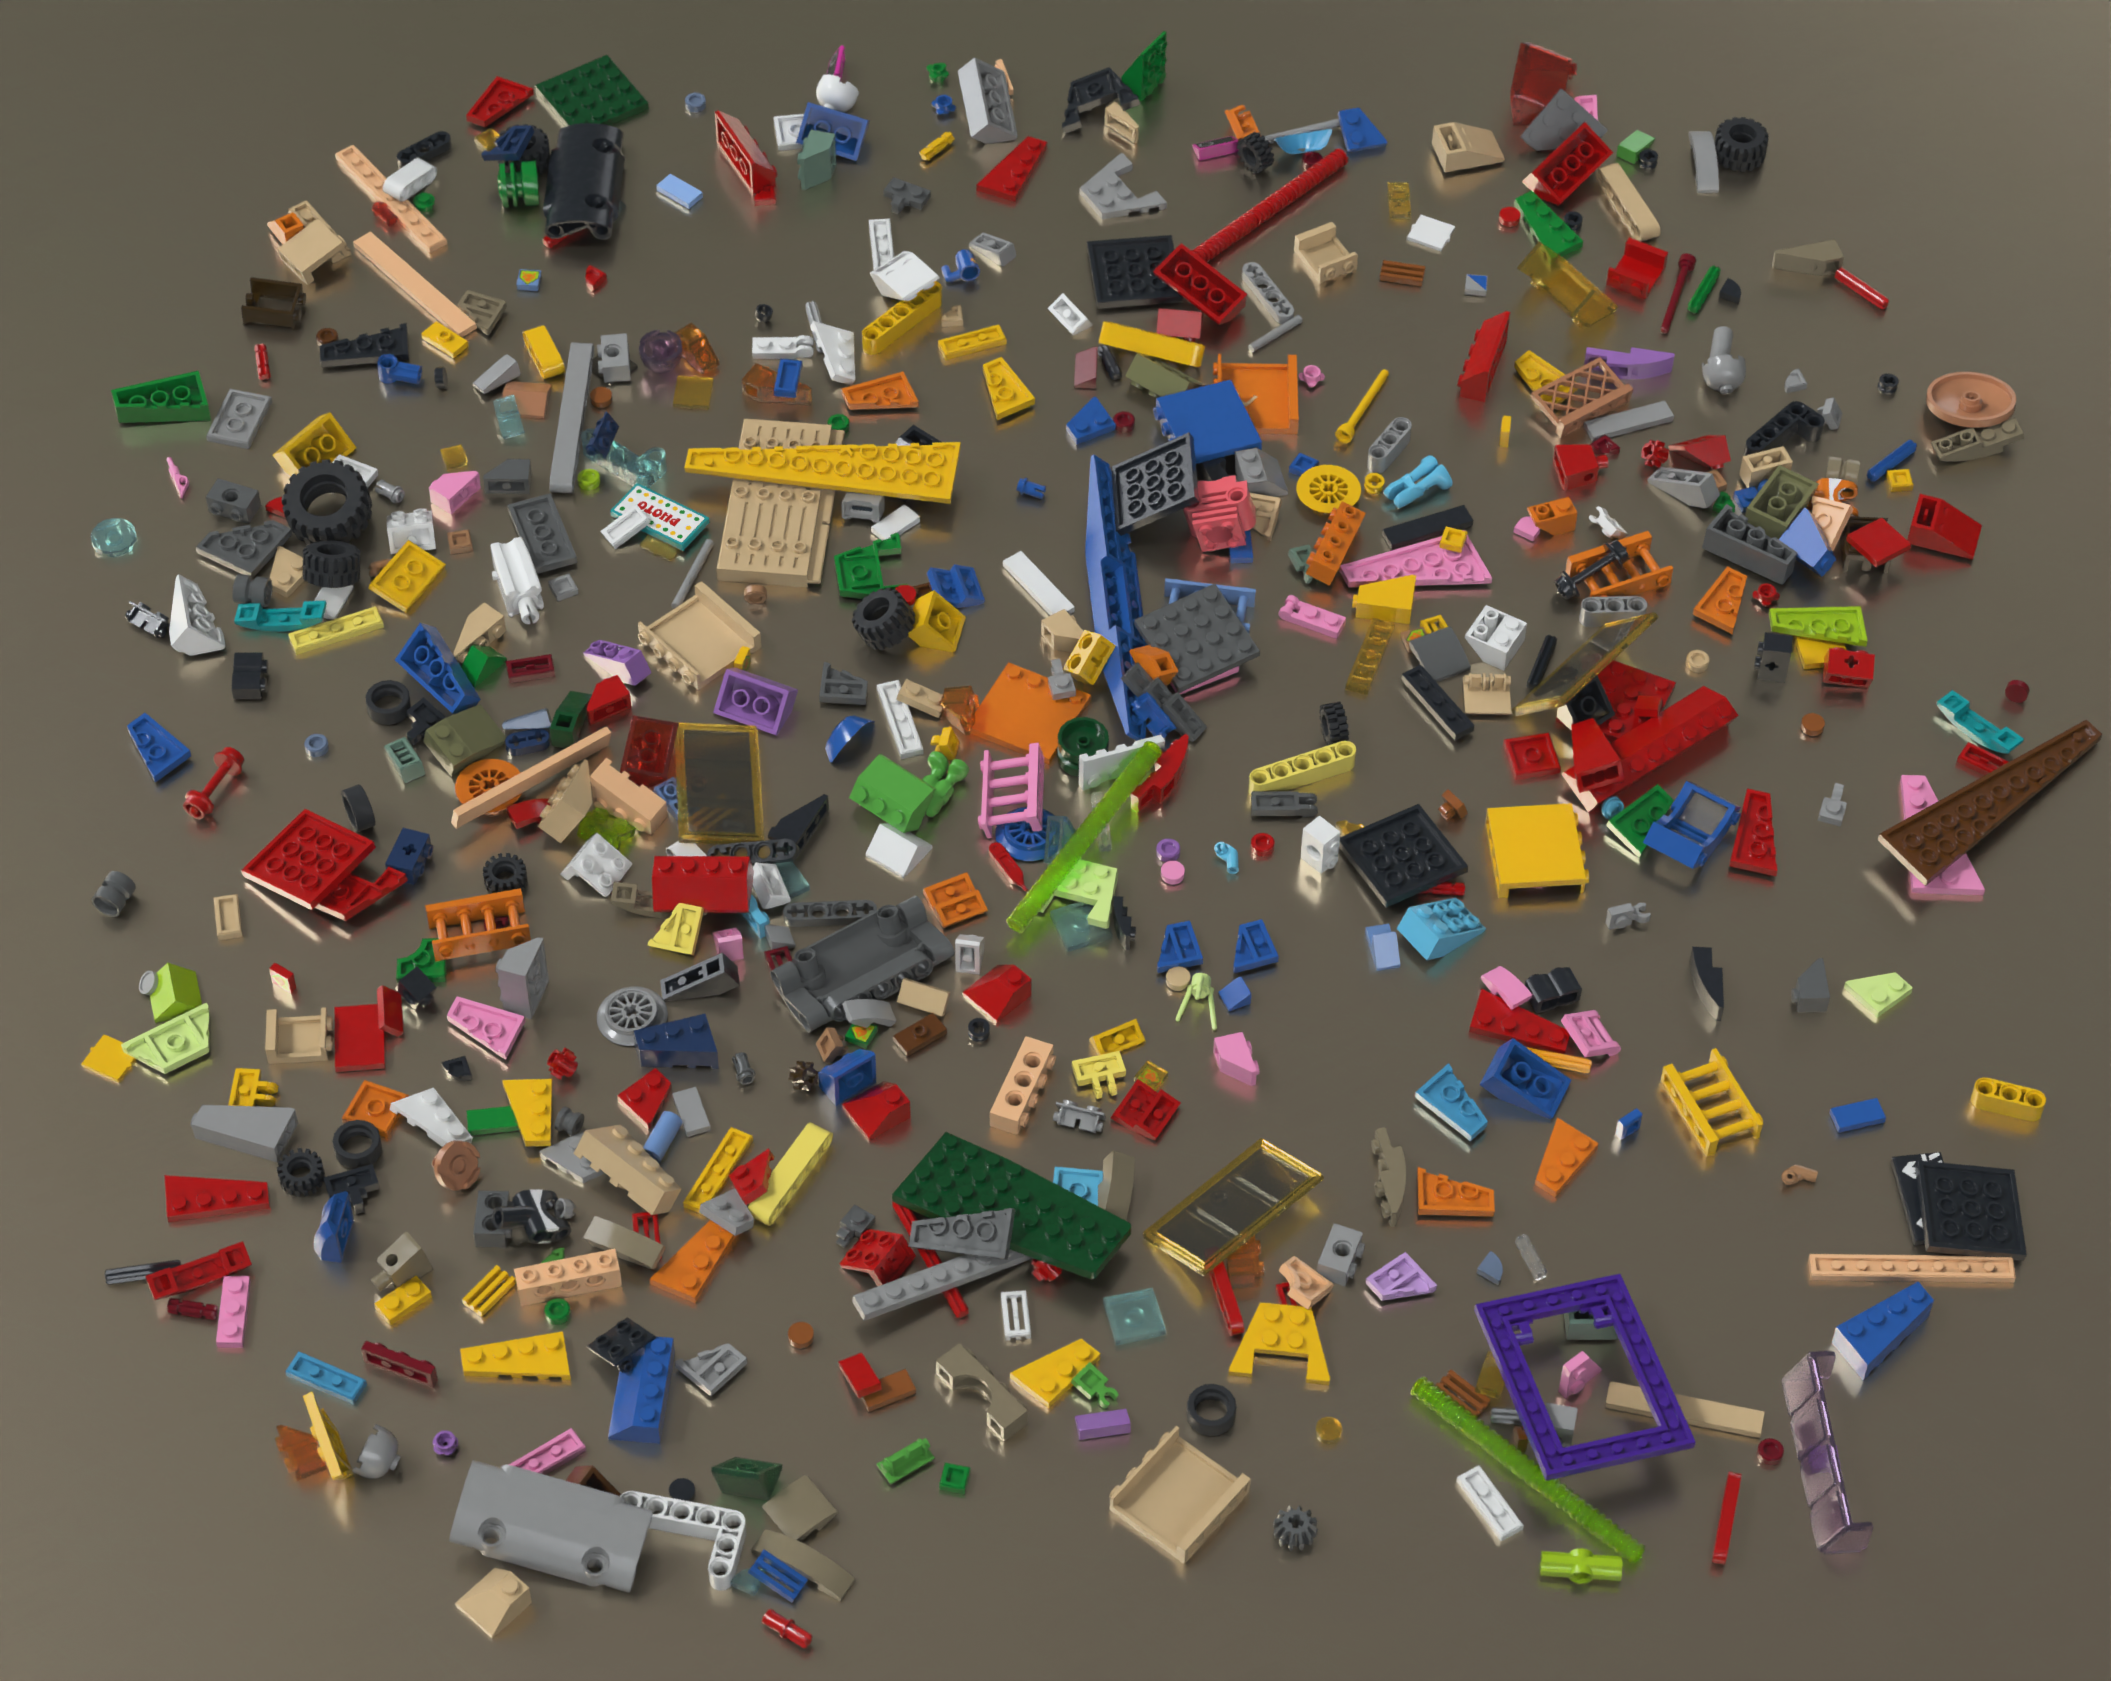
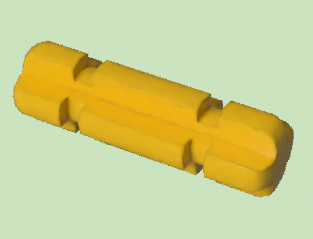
[919,132,955,161]

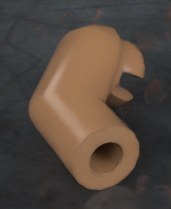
[1781,1165,1818,1185]

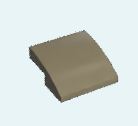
[762,1475,839,1542]

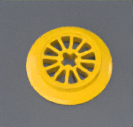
[1296,465,1361,514]

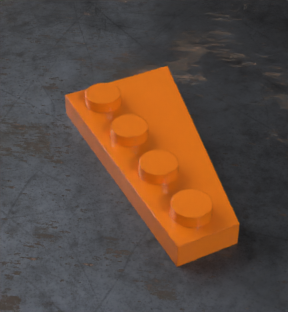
[649,1220,736,1303]

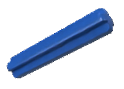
[1866,440,1917,482]

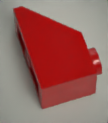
[586,675,632,726]

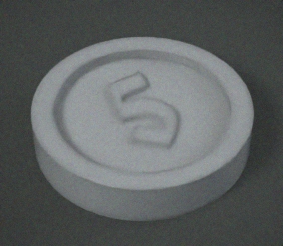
[139,971,158,995]

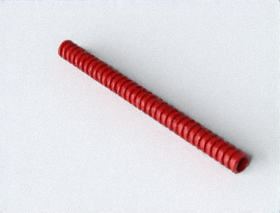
[1191,148,1348,263]

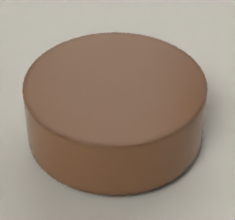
[744,585,767,604]

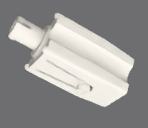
[490,537,544,624]

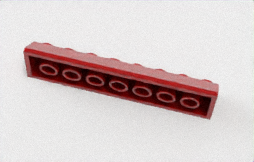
[1562,686,1739,812]

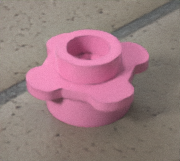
[1298,365,1325,387]

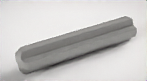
[805,301,823,353]

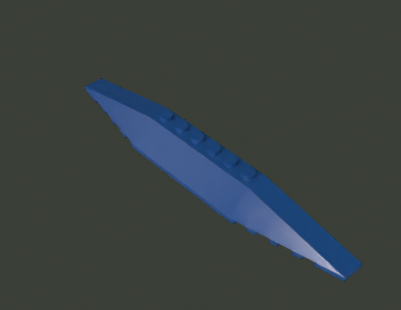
[1085,455,1147,741]

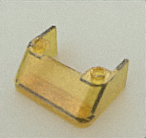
[1517,241,1619,328]

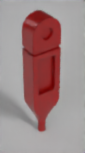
[989,842,1028,892]

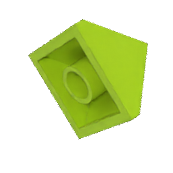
[150,963,202,1023]

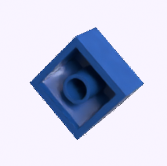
[818,1049,877,1106]

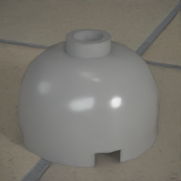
[1702,354,1746,394]
[352,1424,401,1479]

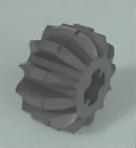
[1273,1505,1318,1551]

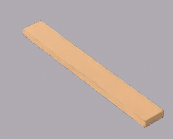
[336,145,447,254]
[353,231,477,337]
[451,727,612,829]
[1808,1254,2016,1283]

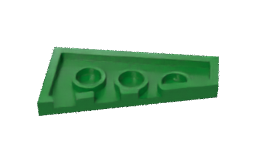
[1514,191,1583,263]

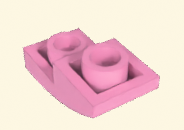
[1480,966,1532,1010]

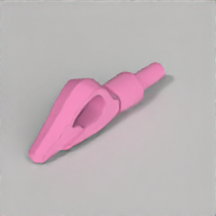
[167,457,189,499]

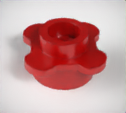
[1752,583,1780,607]

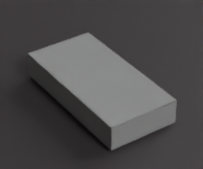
[672,1087,711,1137]

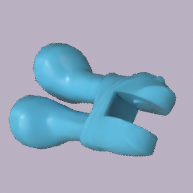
[1383,455,1453,508]

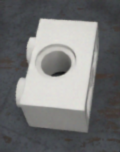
[1301,816,1340,874]

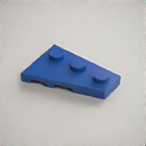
[127,713,191,782]

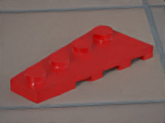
[976,136,1047,202]
[1729,788,1778,876]
[1469,988,1570,1054]
[164,1175,270,1222]

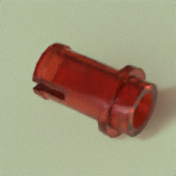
[372,201,398,227]

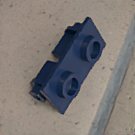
[586,412,619,459]

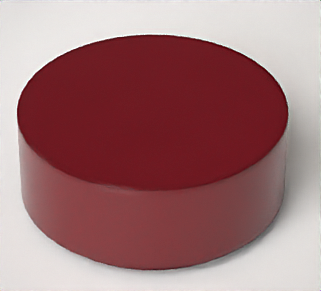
[1302,151,1323,170]
[1113,411,1135,433]
[2005,680,2030,703]
[1757,1438,1784,1466]

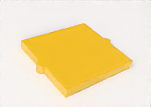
[81,1034,136,1083]

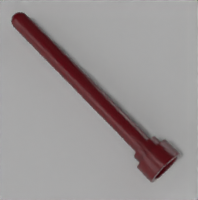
[1660,253,1697,334]

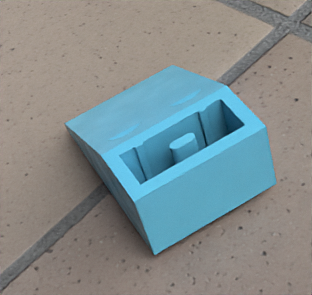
[1397,898,1486,960]

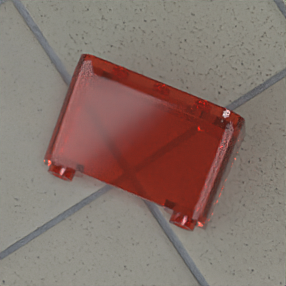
[1510,42,1577,126]

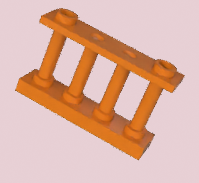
[1565,531,1673,597]
[425,888,531,962]

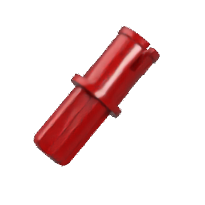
[762,1609,812,1648]

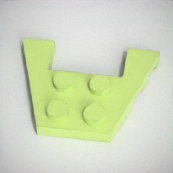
[1023,858,1118,929]

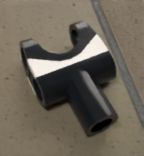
[493,1189,572,1244]

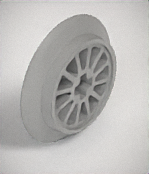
[597,987,668,1046]

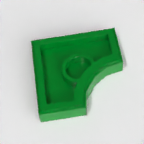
[396,938,447,984]

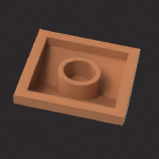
[501,381,552,419]

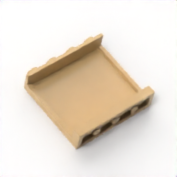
[638,581,762,690]
[1109,1426,1251,1564]

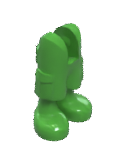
[922,751,969,818]

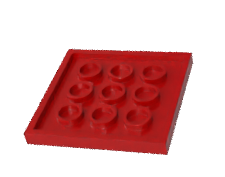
[1556,652,1676,742]
[241,809,376,910]

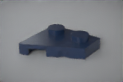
[481,125,535,161]

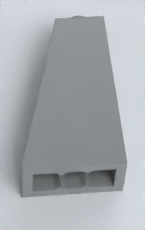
[191,1105,298,1162]

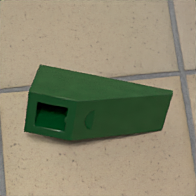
[550,691,592,748]

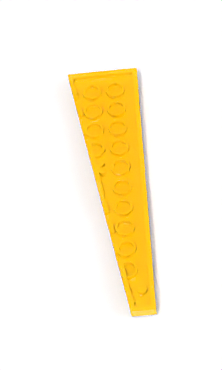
[684,442,961,504]

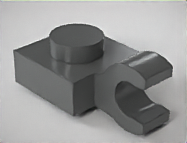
[836,1204,875,1248]

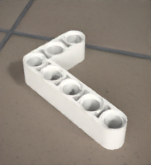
[620,1491,746,1591]

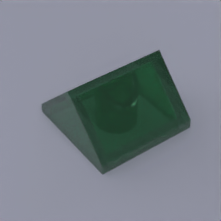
[711,1457,783,1500]

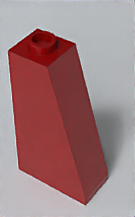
[1571,718,1624,793]

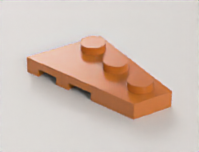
[841,372,919,410]
[1535,1117,1599,1198]
[1417,1167,1495,1217]

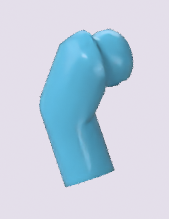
[1214,841,1239,874]

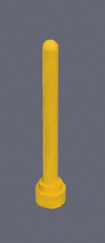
[1335,369,1389,443]

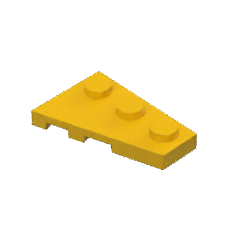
[1514,350,1578,410]
[983,357,1035,420]
[502,1079,552,1147]

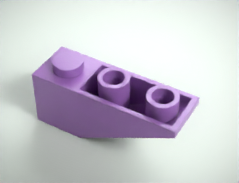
[583,639,652,686]

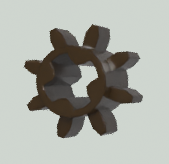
[788,1061,819,1091]

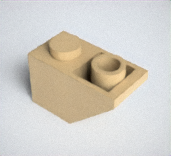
[1041,609,1084,652]

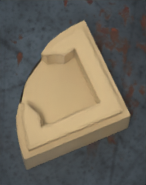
[942,305,963,327]

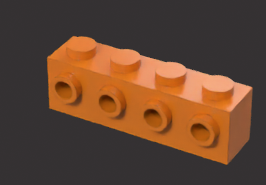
[1305,501,1366,586]

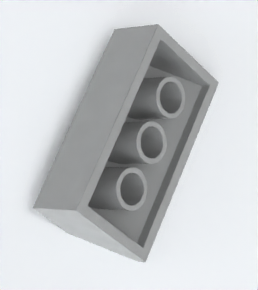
[958,57,1018,144]

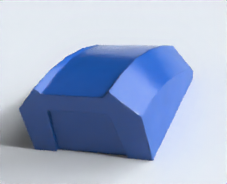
[314,1191,354,1263]

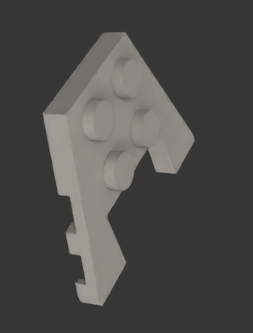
[1080,153,1167,219]

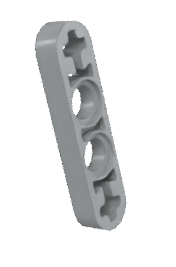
[1242,262,1294,324]

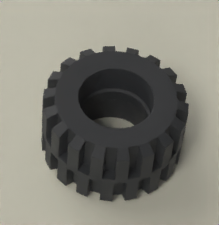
[1714,117,1769,172]
[496,124,550,175]
[303,541,361,588]
[852,588,915,650]

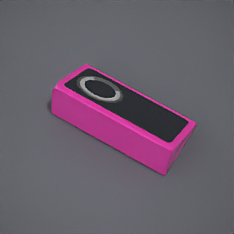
[827,45,845,82]
[1192,136,1239,161]

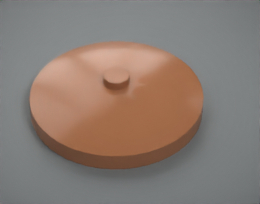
[1926,372,2016,428]

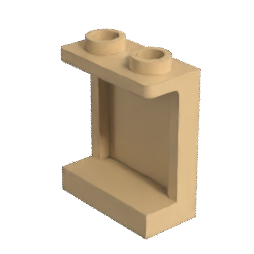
[277,219,348,285]
[1294,222,1358,283]
[265,1007,333,1064]

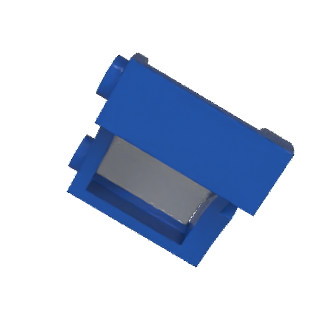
[1643,781,1741,869]

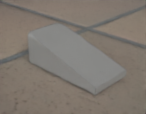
[969,232,1016,266]
[473,354,521,394]

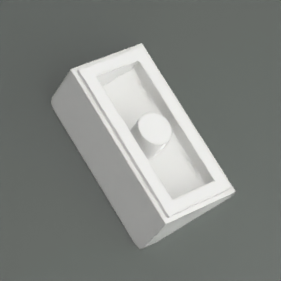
[1048,293,1093,336]
[314,585,354,620]
[752,862,791,909]

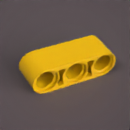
[523,325,565,379]
[1971,1077,2046,1122]

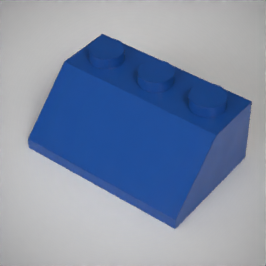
[796,102,870,161]

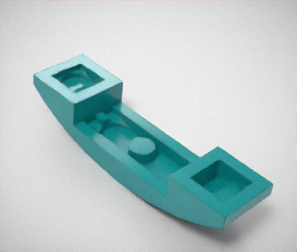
[234,600,327,632]
[1937,690,2024,754]

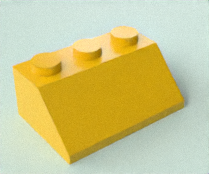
[273,412,357,476]

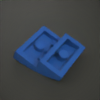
[927,564,985,608]

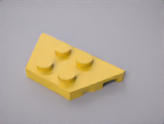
[303,1392,354,1480]

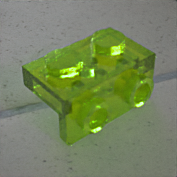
[577,808,636,851]

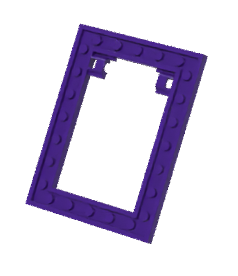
[1474,1274,1696,1481]

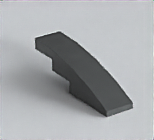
[1120,662,1207,742]

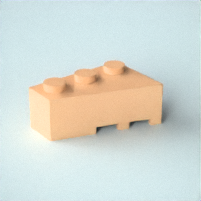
[590,757,668,835]

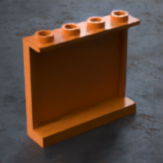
[1213,354,1299,435]

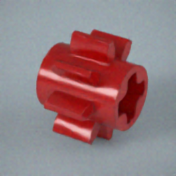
[1641,440,1669,468]
[547,1047,578,1080]
[1031,1258,1062,1282]

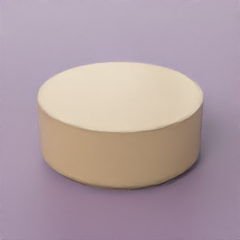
[1686,650,1710,673]
[1166,966,1190,991]

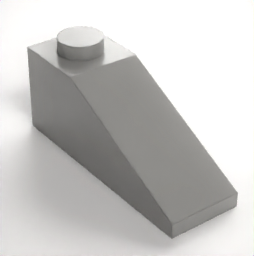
[1648,467,1720,508]

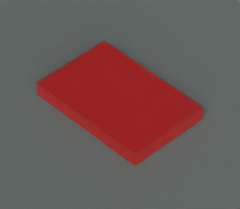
[334,1004,385,1072]

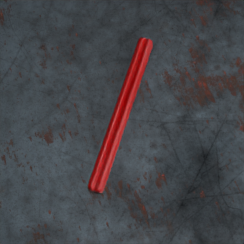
[892,1201,969,1318]

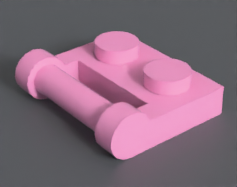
[1561,1010,1621,1058]

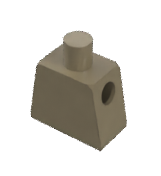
[371,1231,433,1291]

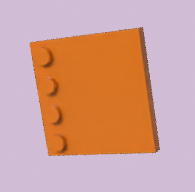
[966,662,1091,765]

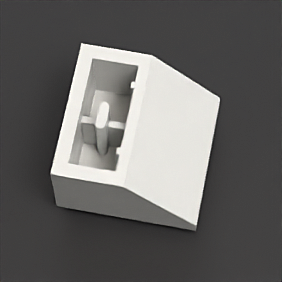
[1465,605,1527,671]

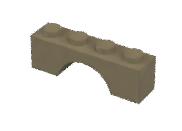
[936,1343,1028,1442]

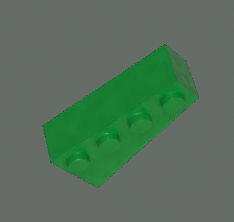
[111,370,211,423]

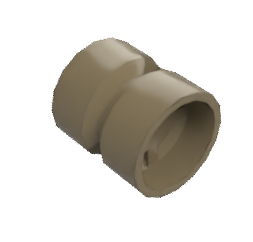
[1825,456,1861,485]

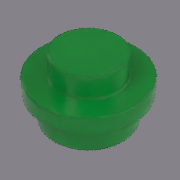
[413,193,435,212]

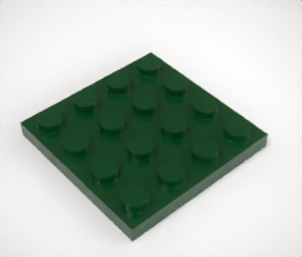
[535,55,649,127]

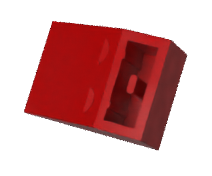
[1907,494,1982,559]

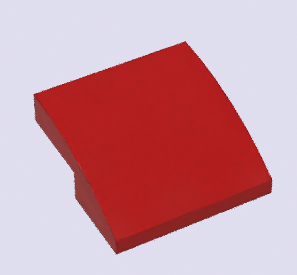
[1111,1079,1181,1140]

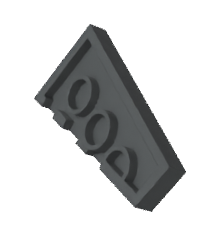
[909,1208,1016,1260]

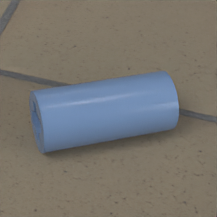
[643,1111,682,1163]

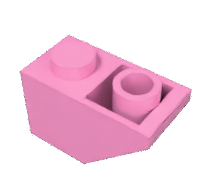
[1213,1032,1260,1086]

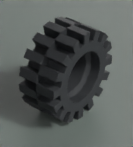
[1237,132,1274,174]
[1319,701,1349,745]
[483,853,528,894]
[277,1148,325,1197]

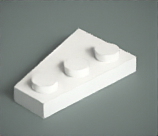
[810,321,855,386]
[390,1088,473,1147]

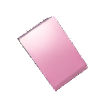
[712,927,744,961]

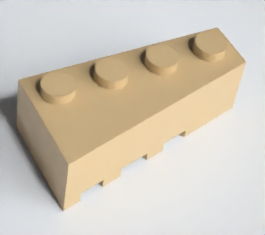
[573,1125,682,1215]

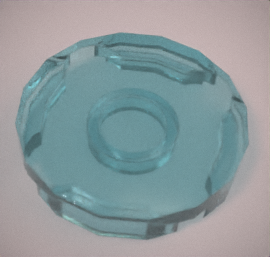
[90,518,137,557]

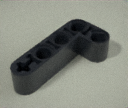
[1743,401,1825,456]

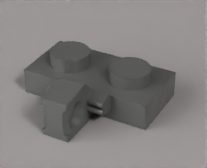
[884,177,931,214]

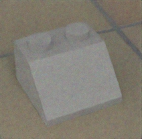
[1234,448,1288,497]

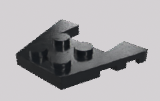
[1062,67,1141,134]

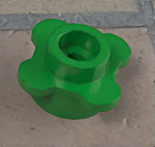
[926,63,949,82]

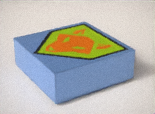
[516,269,542,291]

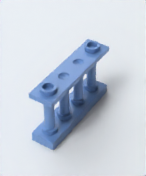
[1164,578,1256,635]

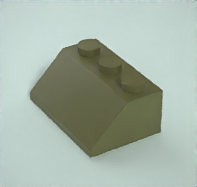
[1125,353,1207,398]

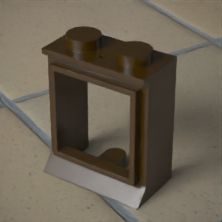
[241,277,306,330]
[1840,516,1891,573]

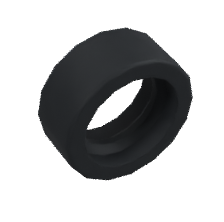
[365,680,411,725]
[341,784,376,832]
[332,1120,382,1169]
[1187,1384,1236,1436]

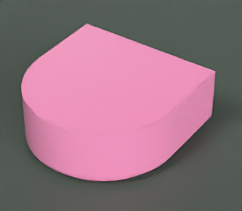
[1514,516,1540,542]

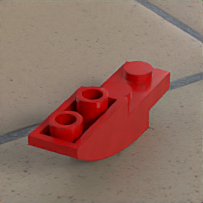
[1131,734,1189,813]

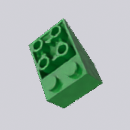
[1121,31,1167,101]

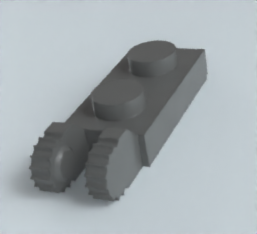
[1251,791,1318,817]

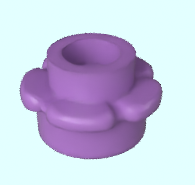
[433,1431,459,1456]

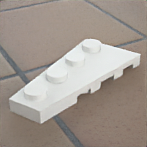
[1079,735,1165,791]

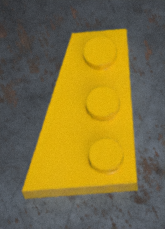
[1010,1339,1101,1408]

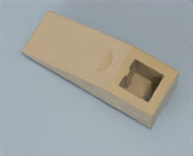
[453,602,506,666]

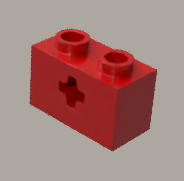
[1823,647,1875,689]

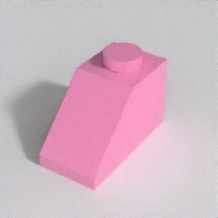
[429,471,481,514]

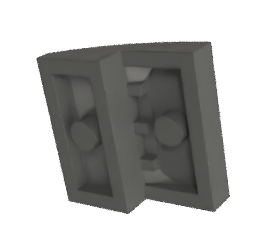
[1409,626,1471,682]

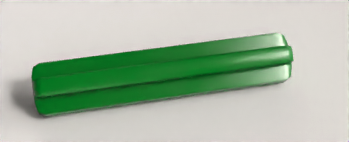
[1687,265,1721,314]

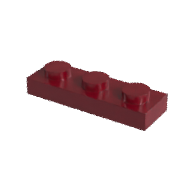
[361,1341,438,1388]

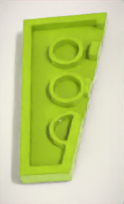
[1769,606,1868,647]

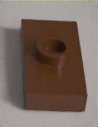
[893,1013,947,1057]

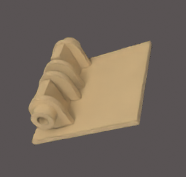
[1463,673,1511,715]

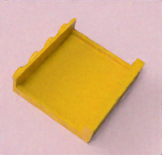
[1485,803,1589,898]

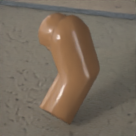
[368,559,391,578]

